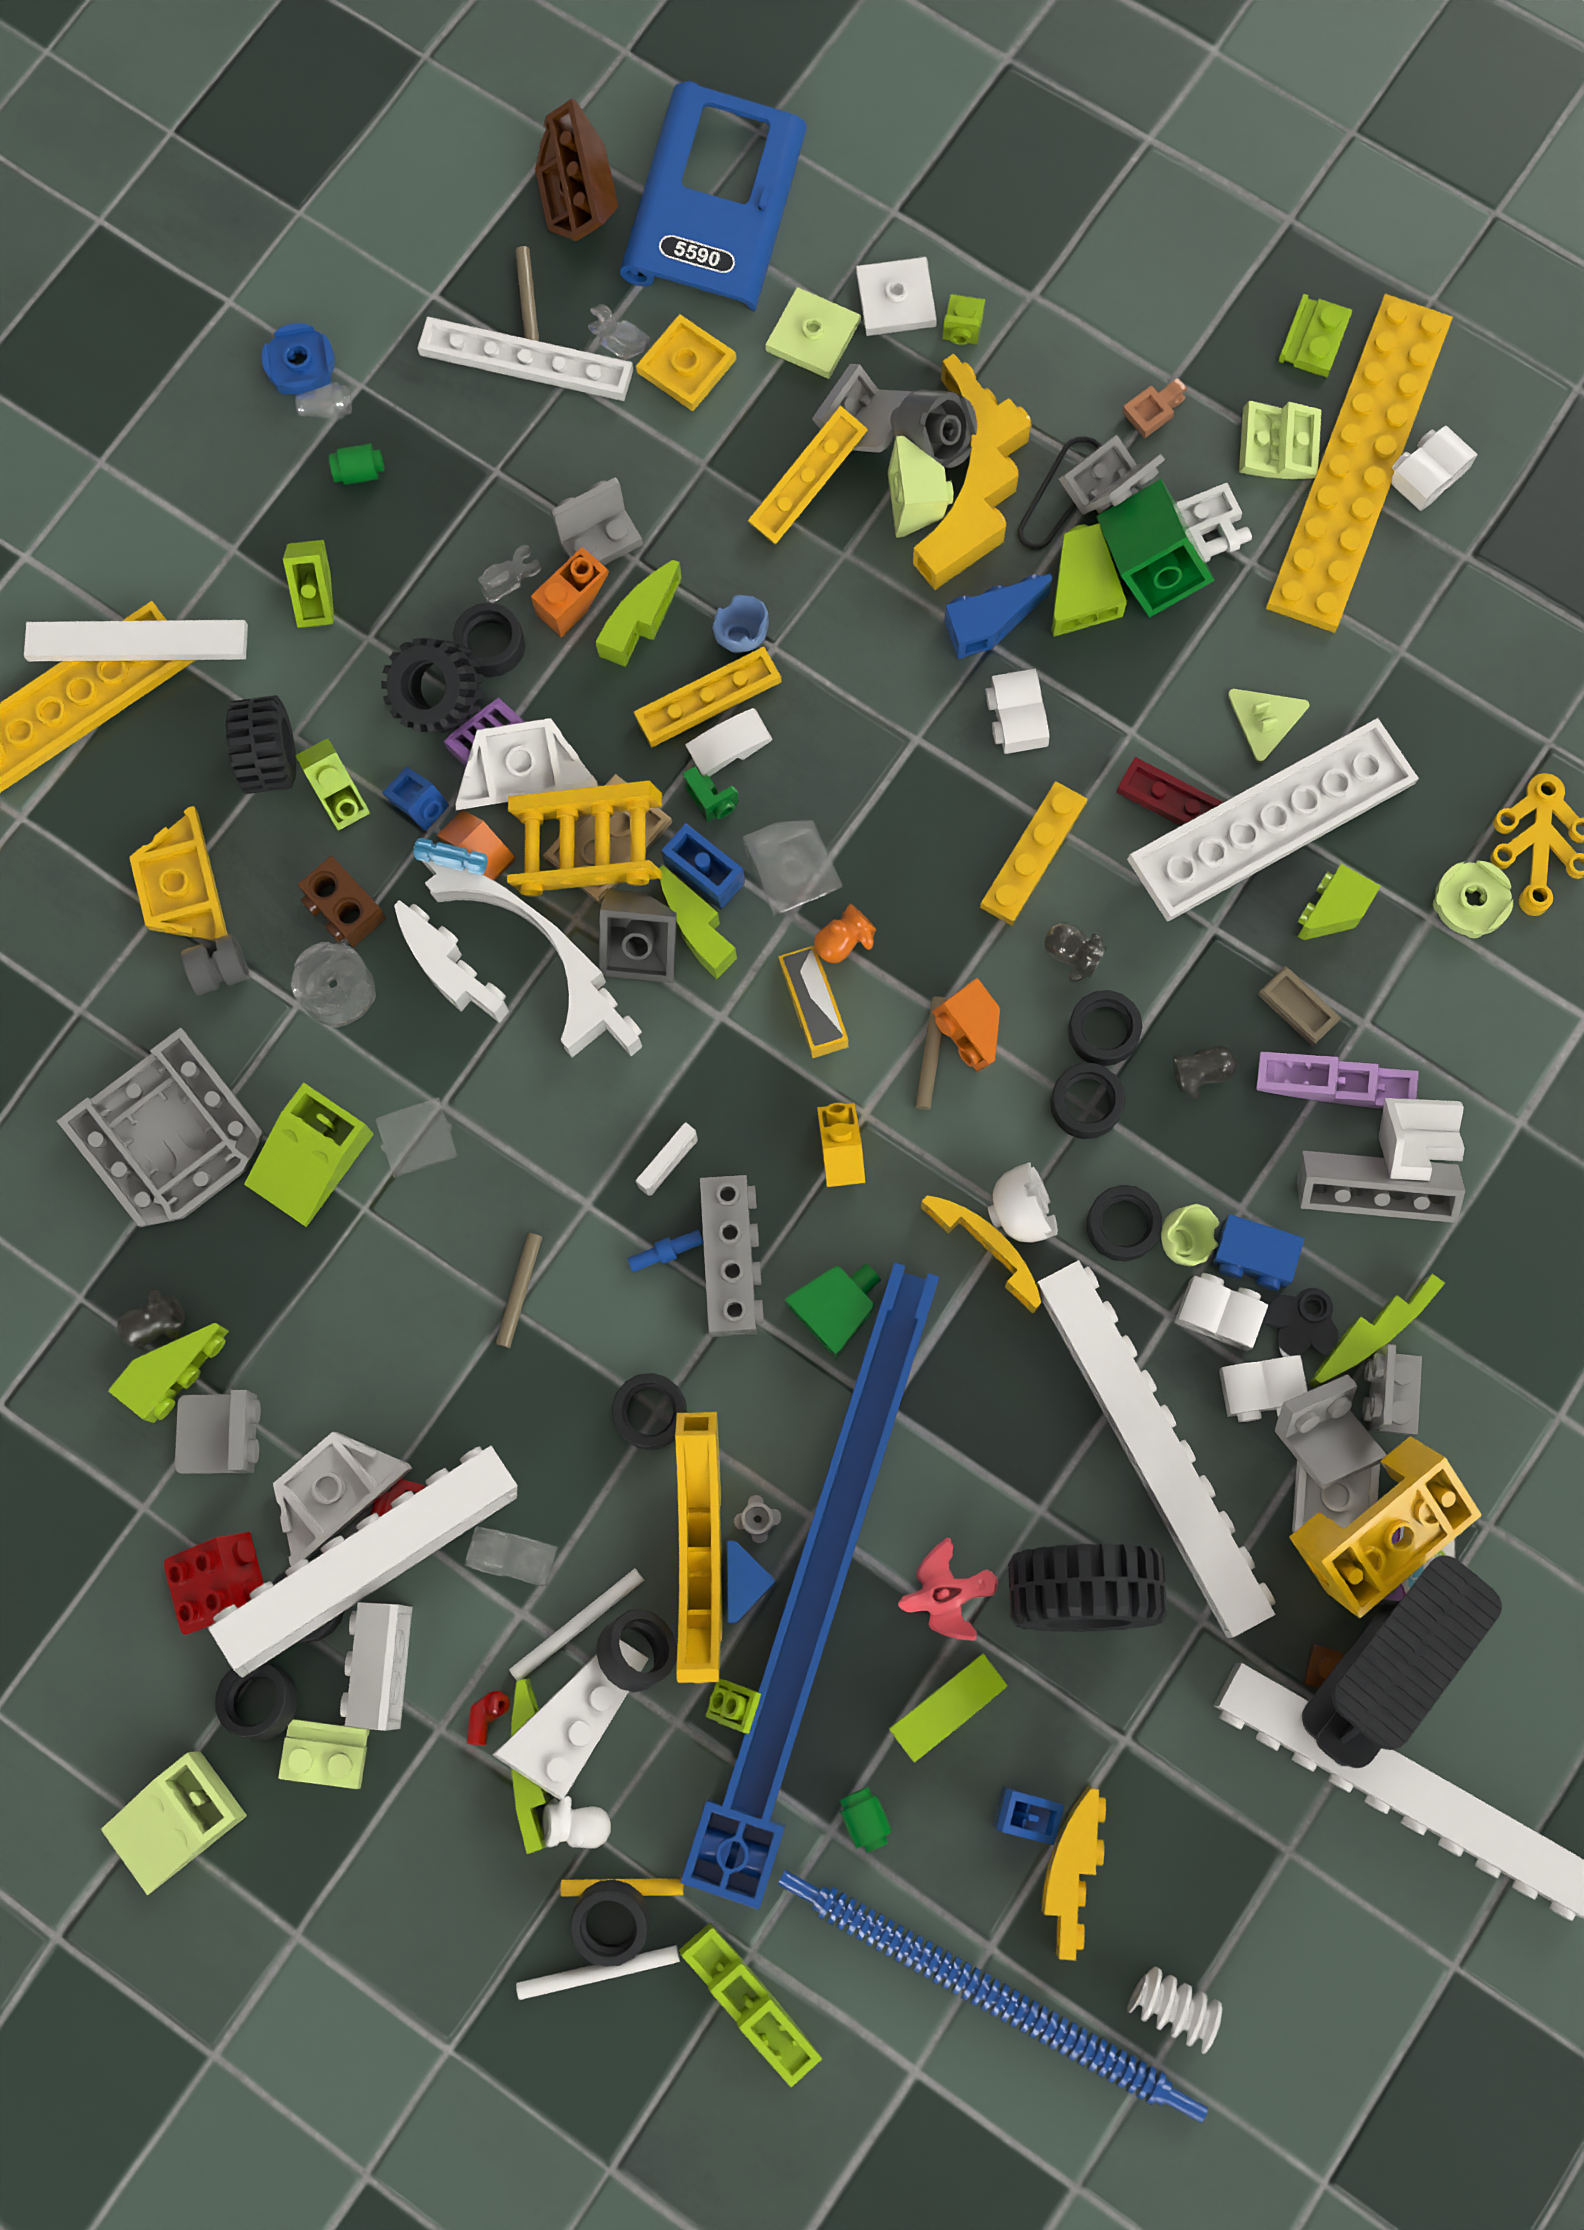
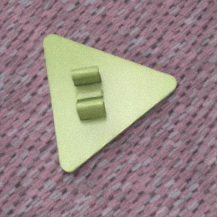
[1228,689,1309,763]

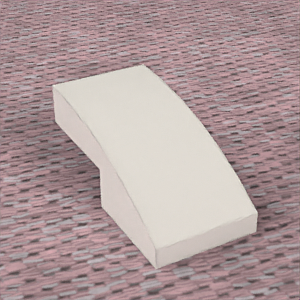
[686,708,773,777]

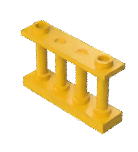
[507,780,662,896]

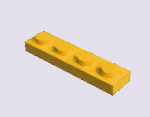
[748,406,868,545]
[634,647,781,748]
[980,781,1088,926]

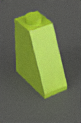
[1051,524,1127,637]

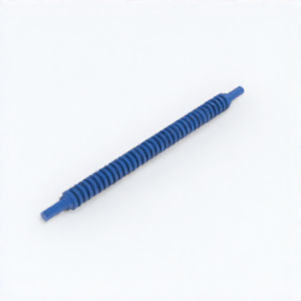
[778,1870,1208,2123]

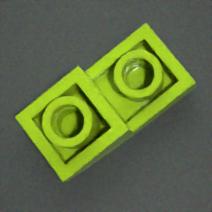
[705,1678,761,1734]

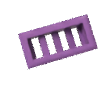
[444,697,524,767]

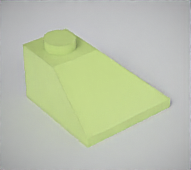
[888,436,953,537]

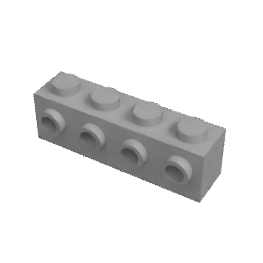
[1296,1151,1465,1223]
[700,1175,764,1337]

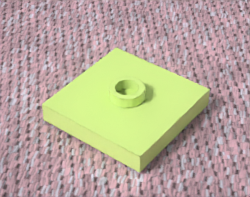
[766,287,861,379]

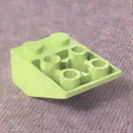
[101,1751,247,1895]

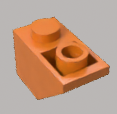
[531,547,609,637]
[932,978,1000,1072]

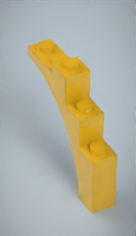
[913,353,1031,590]
[675,1412,723,1683]

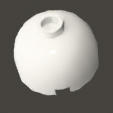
[988,1162,1058,1243]

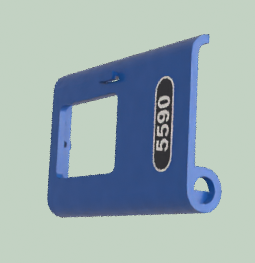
[620,81,807,311]

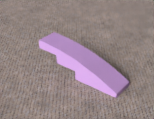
[1257,1052,1419,1109]

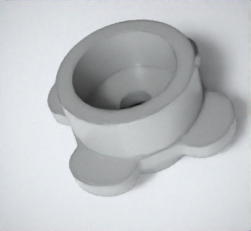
[734,1495,781,1543]

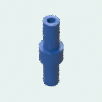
[627,1229,704,1272]

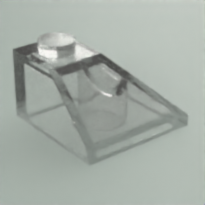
[743,820,842,916]

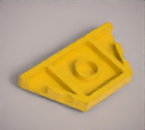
[129,806,228,941]

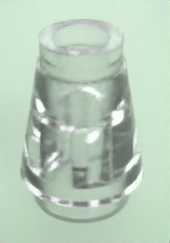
[296,382,352,419]

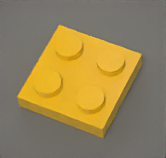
[636,314,736,411]

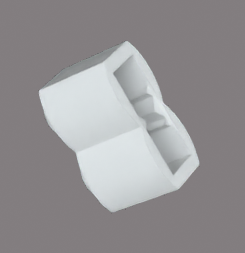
[1391,426,1478,511]
[985,669,1049,754]
[1174,1273,1268,1351]
[1219,1355,1307,1423]

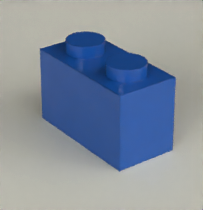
[661,823,745,910]
[1211,1214,1305,1291]

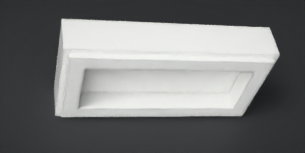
[636,1122,698,1196]

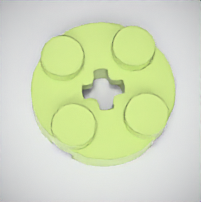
[1433,861,1513,938]

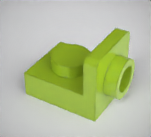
[943,294,985,345]

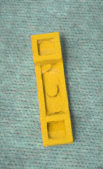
[921,1195,1041,1313]

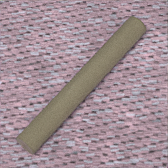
[515,246,539,341]
[915,996,947,1110]
[495,1233,542,1348]

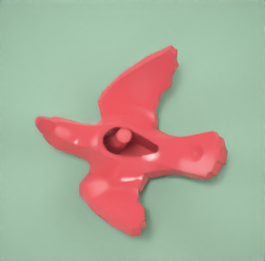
[898,1538,998,1641]

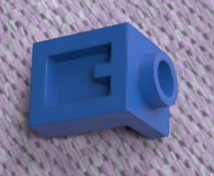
[382,766,449,830]

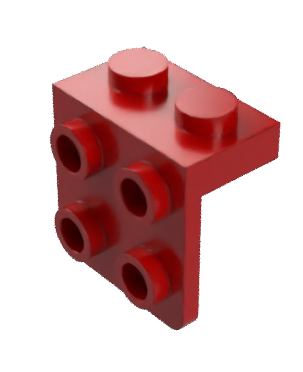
[164,1532,264,1635]

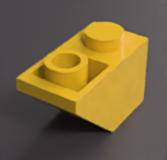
[817,1103,865,1187]

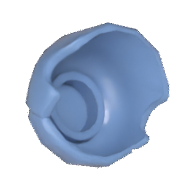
[712,595,769,653]

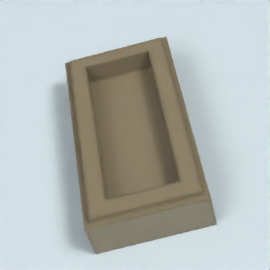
[1258,966,1341,1047]

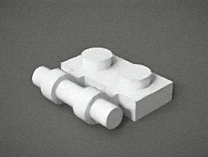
[1177,483,1252,562]

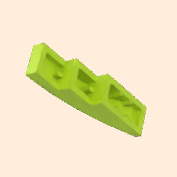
[1308,1274,1445,1388]
[511,1678,550,1854]
[679,1922,822,2087]

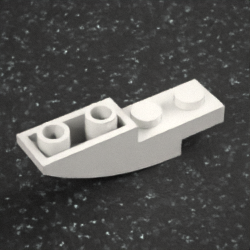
[394,900,509,1023]

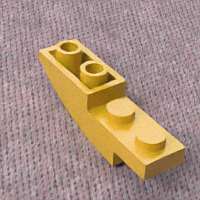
[1041,1787,1106,1960]

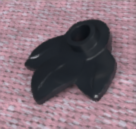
[1262,1288,1338,1357]

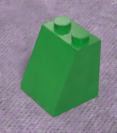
[1096,479,1215,617]

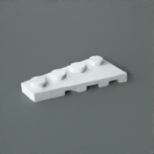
[493,1640,649,1800]

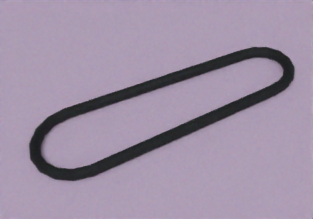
[1018,436,1102,549]

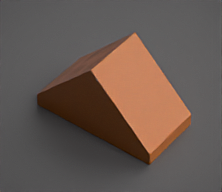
[437,809,516,881]

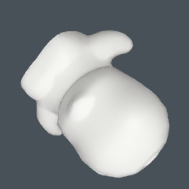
[542,1796,611,1849]

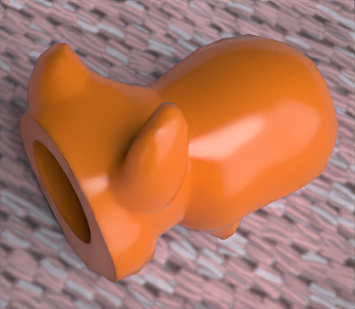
[814,903,877,964]

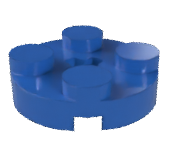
[262,323,335,395]

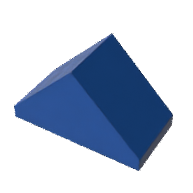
[727,1541,777,1623]
[993,1786,1064,1845]

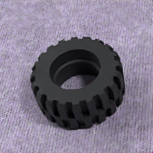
[1008,1543,1167,1632]

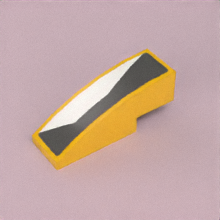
[778,945,848,1059]

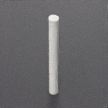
[509,1568,645,1681]
[516,1945,680,2000]

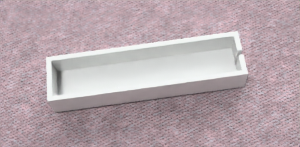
[208,1446,517,1678]

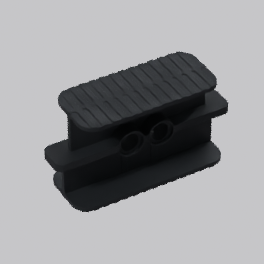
[1302,1555,1502,1768]

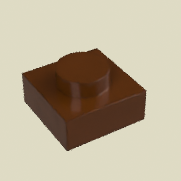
[1302,1644,1345,1689]

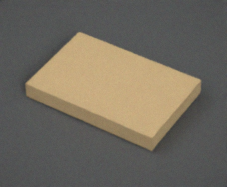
[543,774,672,904]

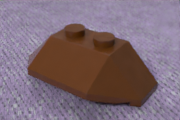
[535,99,619,241]

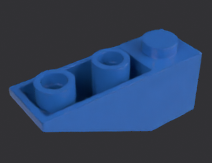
[944,573,1052,659]

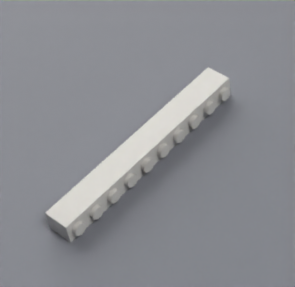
[1036,1260,1275,1638]
[1213,1663,1584,1922]

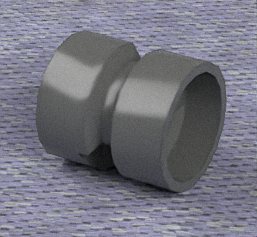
[181,933,250,996]

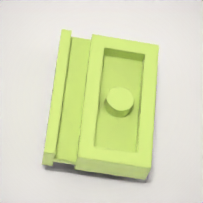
[278,1719,370,1789]

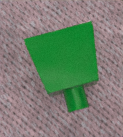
[785,1263,881,1359]

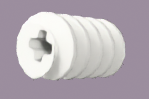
[1127,1966,1222,2054]

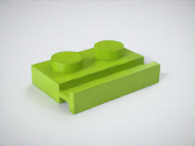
[1279,294,1353,378]

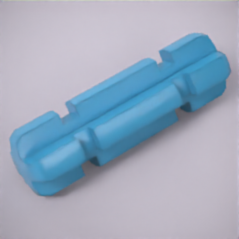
[413,838,488,875]

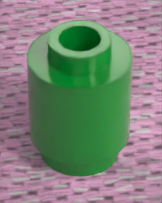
[329,443,385,485]
[839,1787,892,1853]

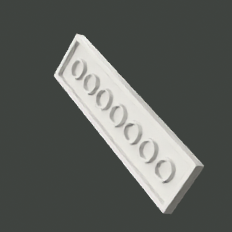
[1127,718,1419,922]

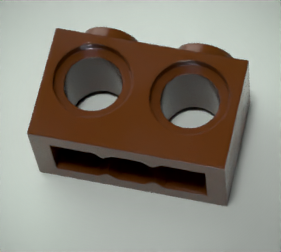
[297,855,387,948]

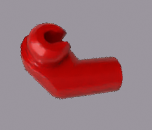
[466,1691,510,1745]

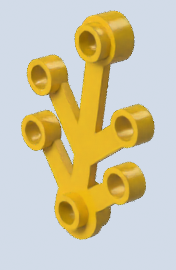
[1490,773,1584,916]

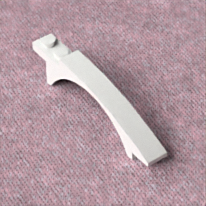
[413,845,642,1057]

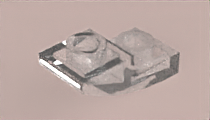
[465,1526,557,1587]

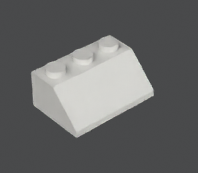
[340,1602,412,1731]

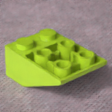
[244,1082,374,1227]

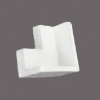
[1378,1098,1465,1181]

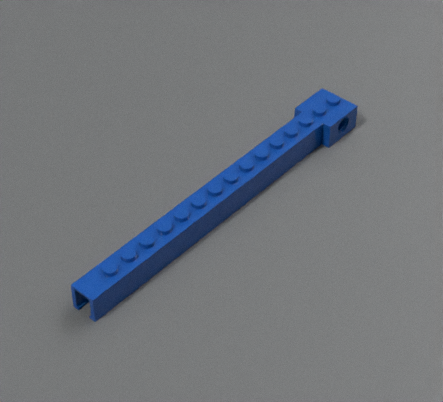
[680,1262,939,1910]

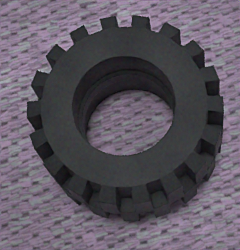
[381,638,484,733]
[225,695,297,794]

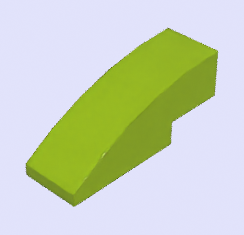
[596,560,682,667]
[659,865,737,979]
[888,1654,1008,1763]

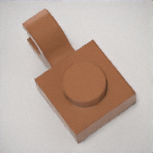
[1122,378,1187,439]

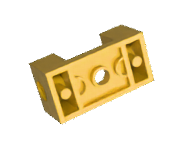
[1289,1436,1482,1618]

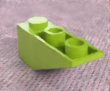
[108,1323,229,1423]

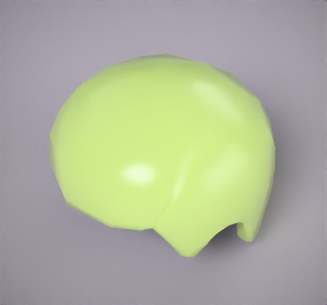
[1161,1203,1219,1267]

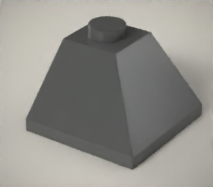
[599,889,677,983]

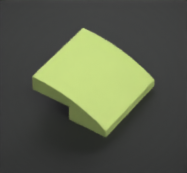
[1239,400,1321,479]

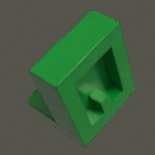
[682,766,738,822]

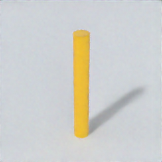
[561,1878,684,1897]

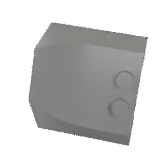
[57,1027,264,1227]

